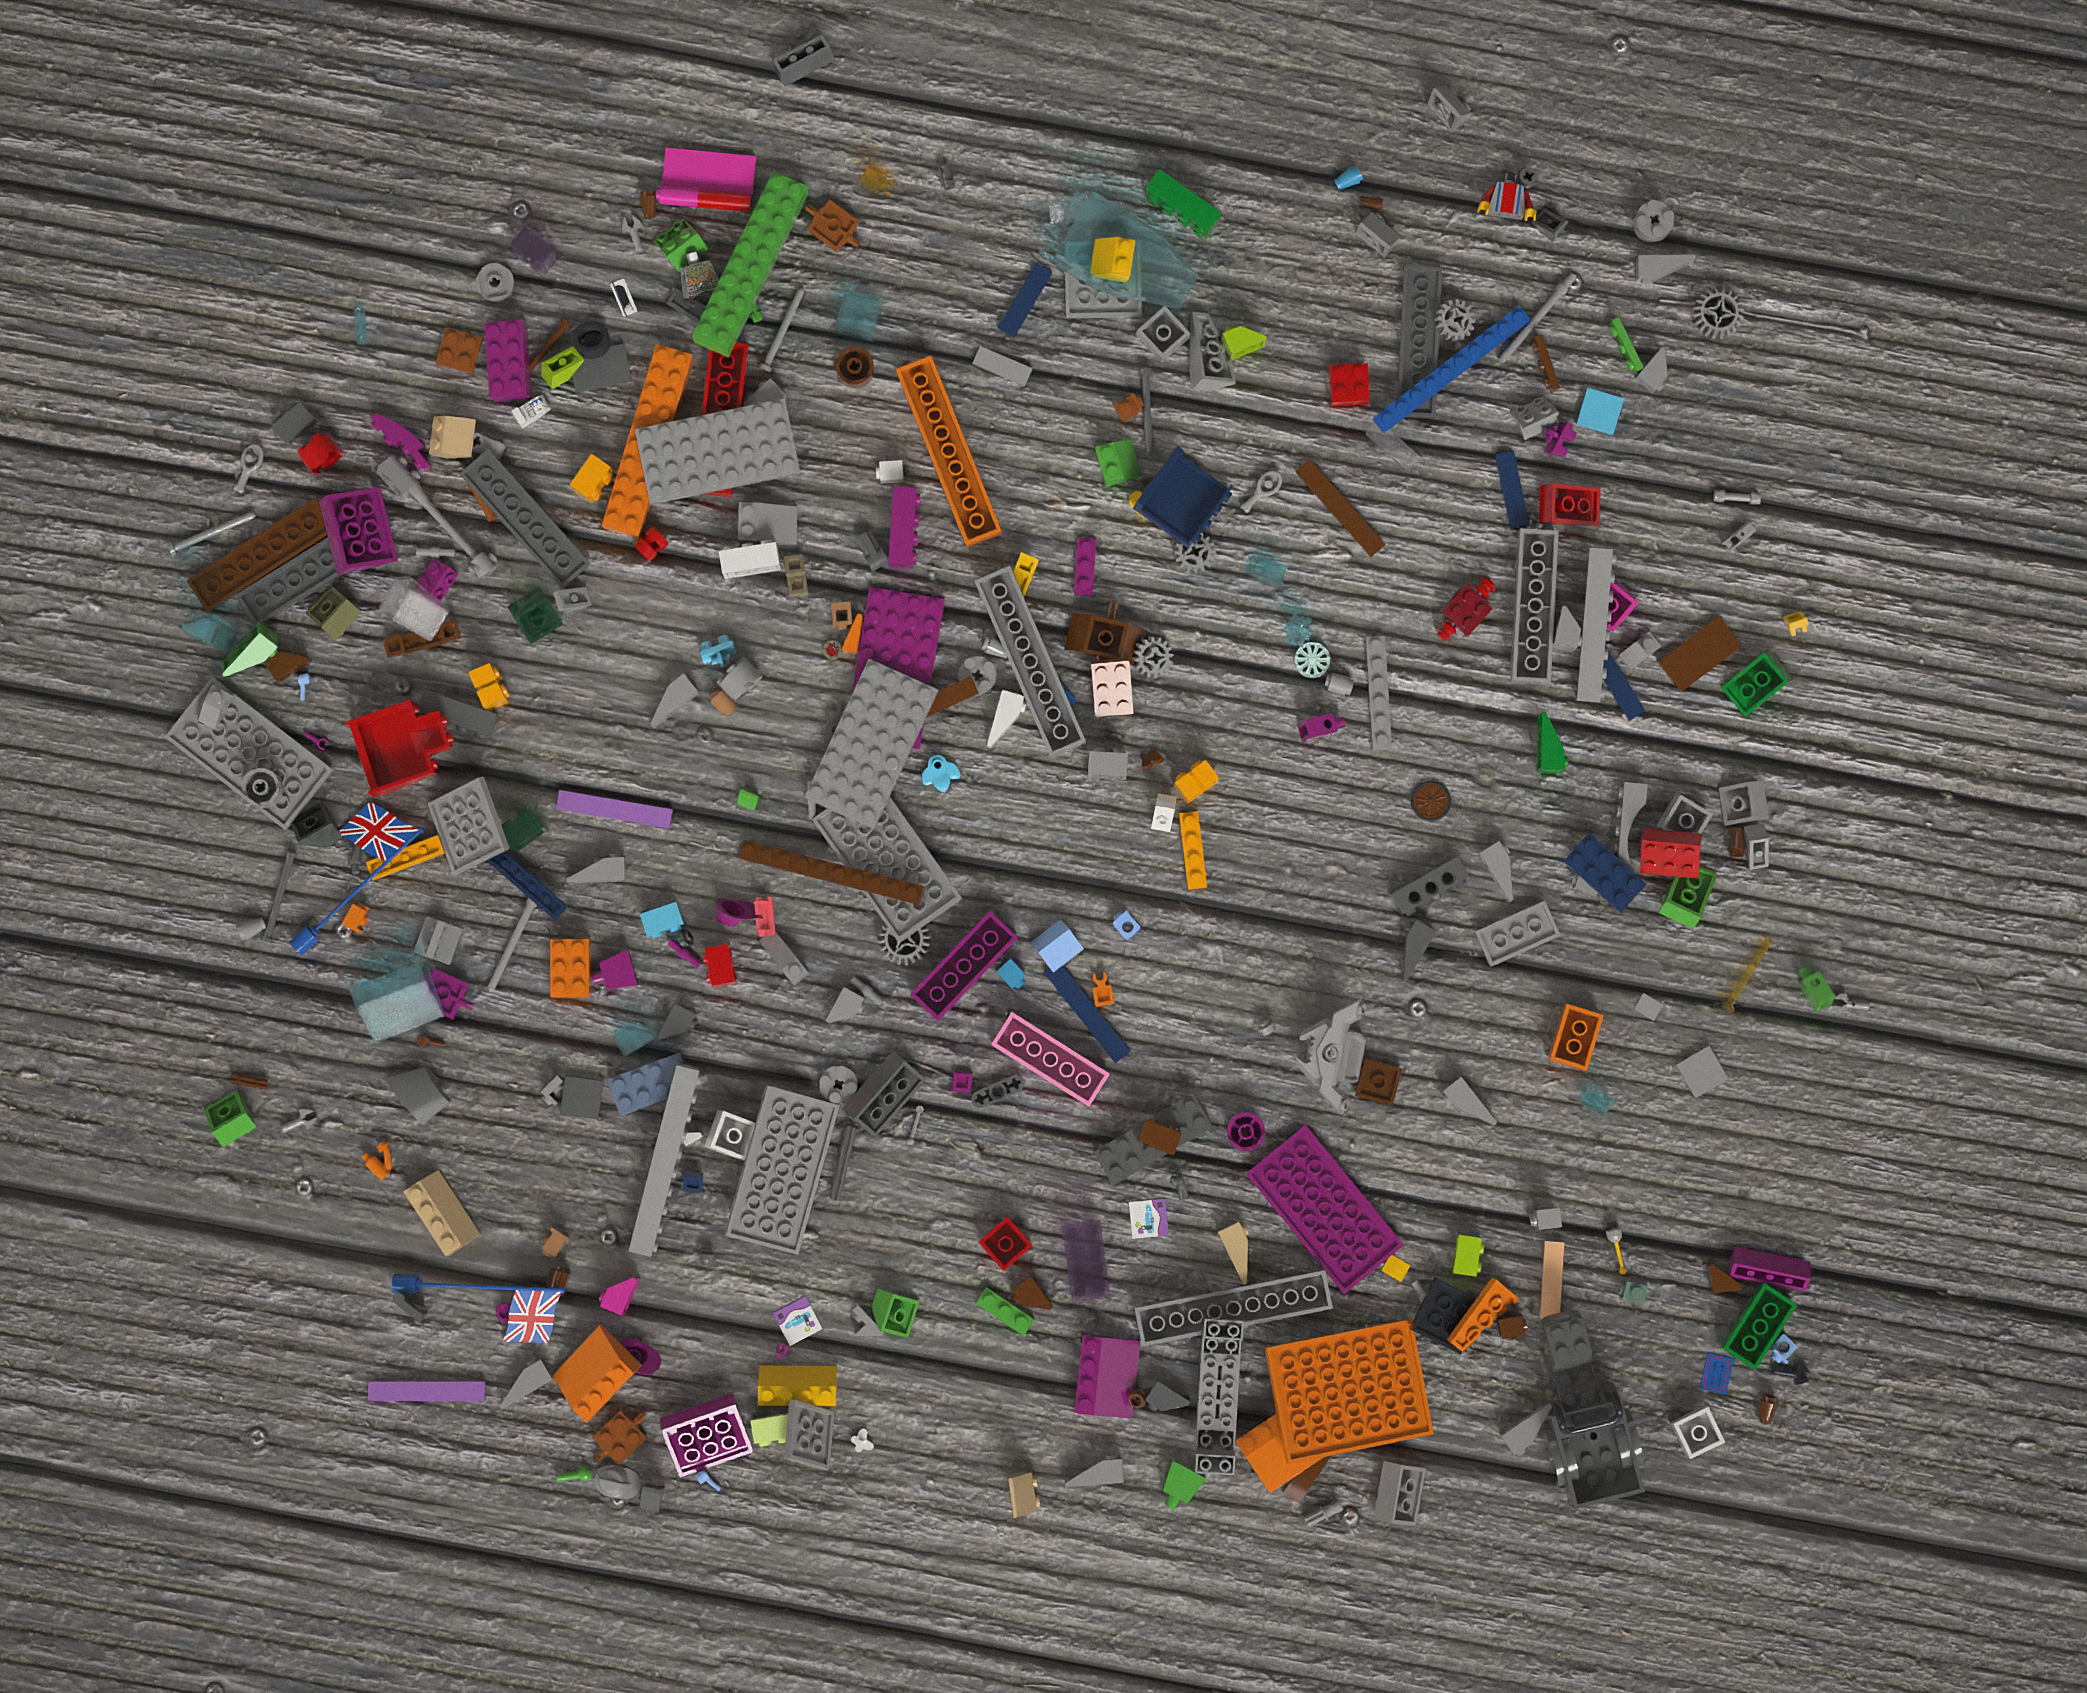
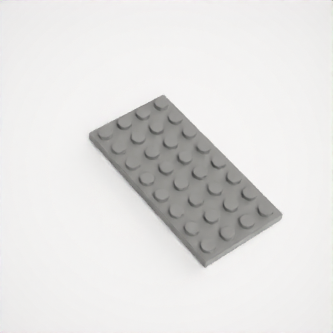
[635,398,801,505]
[804,659,939,829]
[165,677,333,830]
[812,797,962,943]
[724,1085,840,1255]

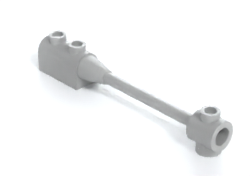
[377,455,497,579]

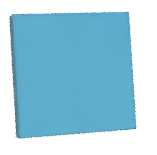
[1576,388,1624,435]

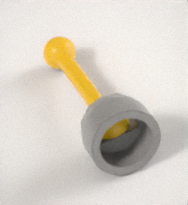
[1606,1228,1627,1275]

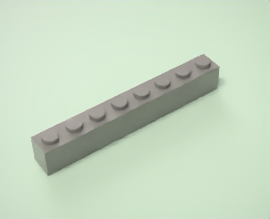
[1577,547,1617,702]

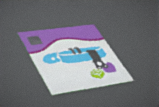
[1129,1199,1169,1239]
[773,1296,822,1346]

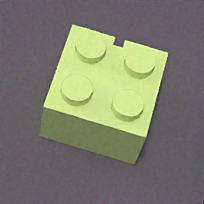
[751,1413,788,1447]

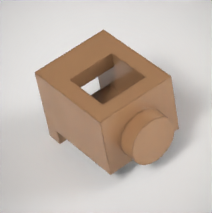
[831,601,853,631]
[541,1227,570,1258]

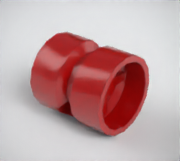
[633,526,669,562]

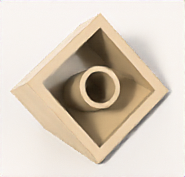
[429,416,476,459]

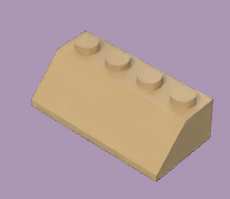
[404,1170,481,1256]

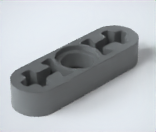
[971,1075,1024,1108]

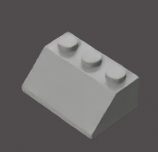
[1374,1461,1426,1526]

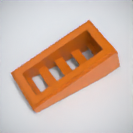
[842,614,863,654]

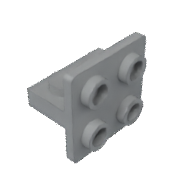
[1511,396,1559,440]
[414,917,463,965]

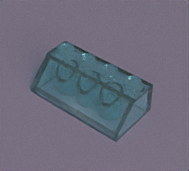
[178,614,238,654]

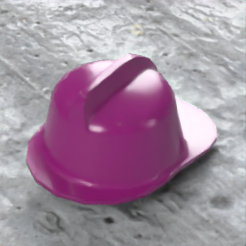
[715,898,758,927]
[620,1338,661,1375]

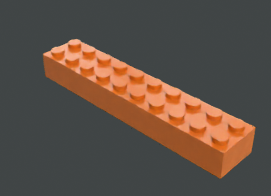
[602,344,694,539]
[896,356,1002,548]

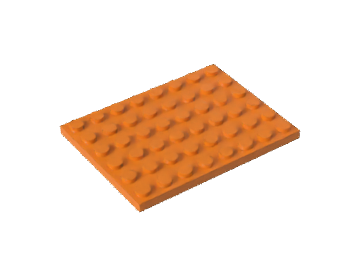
[1265,1319,1434,1464]

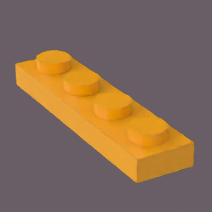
[1179,811,1207,890]
[366,835,445,881]

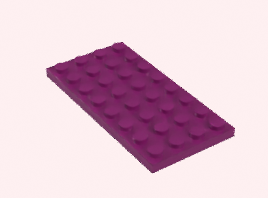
[851,587,945,750]
[1246,1125,1404,1294]

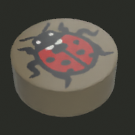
[823,640,842,660]

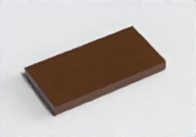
[1657,616,1742,692]

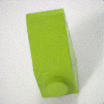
[541,346,584,389]

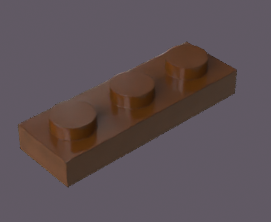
[1531,334,1560,394]

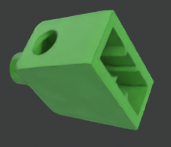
[1799,966,1836,1013]
[1163,1460,1206,1510]

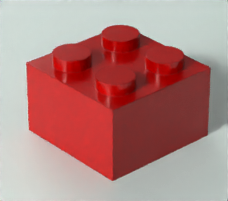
[1328,363,1370,407]
[702,944,737,988]
[978,1216,1033,1271]

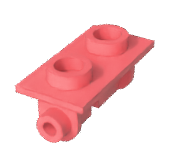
[753,897,775,937]

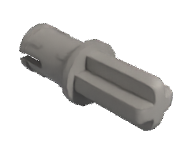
[1304,1499,1343,1527]

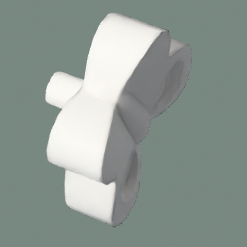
[851,1428,874,1452]

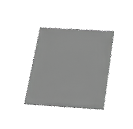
[1634,993,1663,1021]

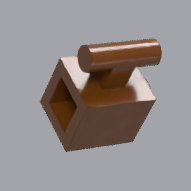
[545,1266,571,1296]

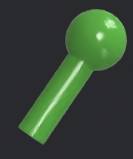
[555,1466,593,1482]

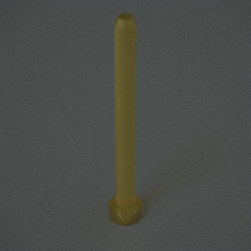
[1721,937,1772,1013]

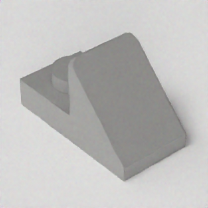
[553,587,592,613]
[1619,631,1661,671]
[852,1305,885,1336]

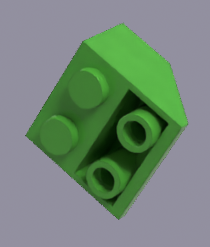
[654,218,708,272]

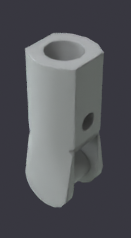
[1722,522,1756,553]

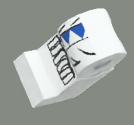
[511,395,551,429]

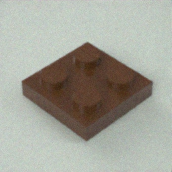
[1355,1059,1402,1106]

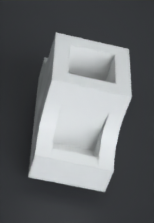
[1151,794,1177,832]

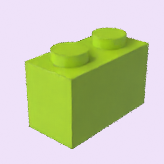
[1451,1234,1484,1277]

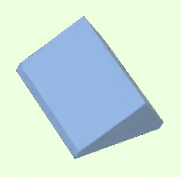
[1030,919,1083,972]

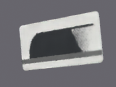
[610,279,637,317]

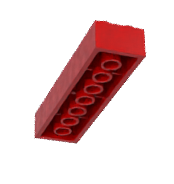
[701,343,750,498]

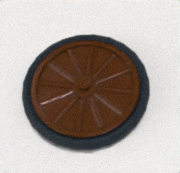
[1411,781,1451,821]

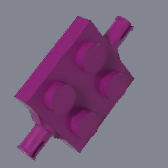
[412,968,475,1019]

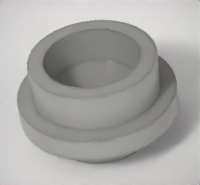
[1257,1019,1276,1036]

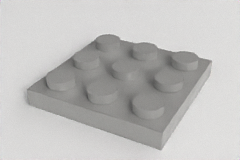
[784,1400,834,1470]

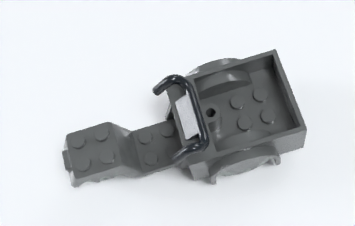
[1542,1310,1645,1509]

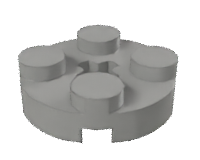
[476,263,514,302]
[958,656,997,695]
[819,1066,858,1104]

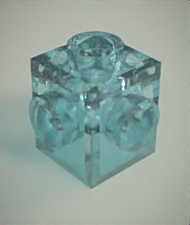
[1283,613,1312,647]

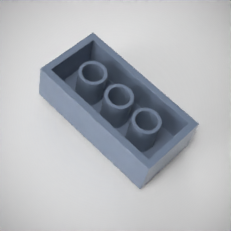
[607,1053,686,1116]

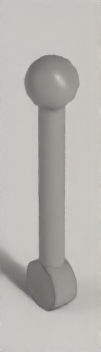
[907,1106,924,1145]

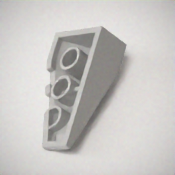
[1190,312,1236,391]

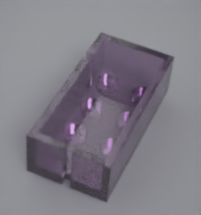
[1062,1220,1111,1303]

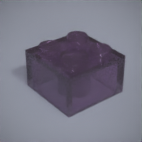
[511,226,559,275]

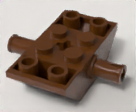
[1064,601,1147,675]

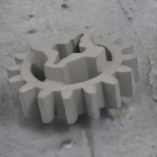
[1434,299,1476,341]
[1174,532,1216,574]
[1132,636,1174,678]

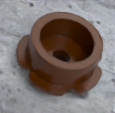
[1129,1389,1147,1408]

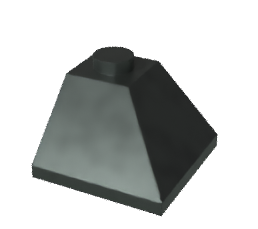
[291,802,342,848]

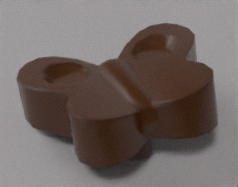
[1140,749,1164,771]

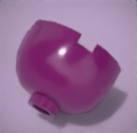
[1227,1113,1265,1151]

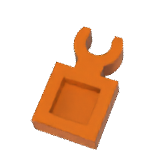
[1092,972,1115,1007]

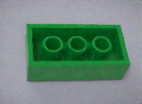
[1145,169,1222,239]
[1719,1283,1797,1370]

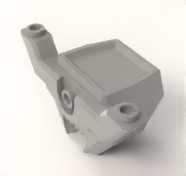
[1295,999,1366,1114]

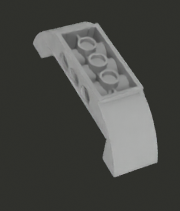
[1195,1319,1244,1475]

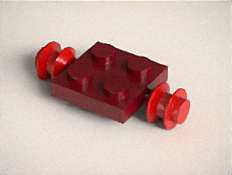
[1436,577,1496,642]

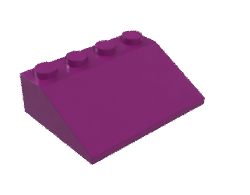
[319,487,398,575]
[1074,1335,1140,1419]
[660,1393,754,1477]

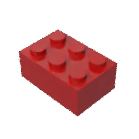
[1640,828,1702,878]

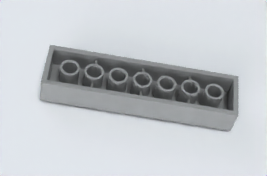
[1510,528,1559,685]

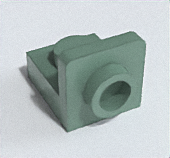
[1618,1280,1648,1305]

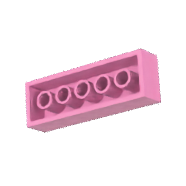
[991,1012,1110,1107]

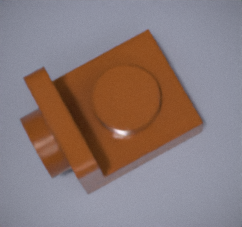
[1113,393,1144,423]

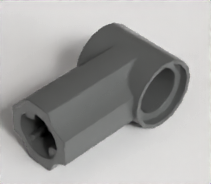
[856,531,888,572]

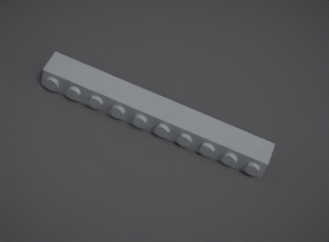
[628,1063,702,1257]

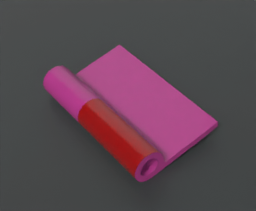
[656,148,756,213]

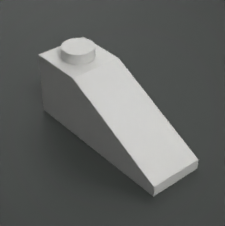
[987,690,1027,748]

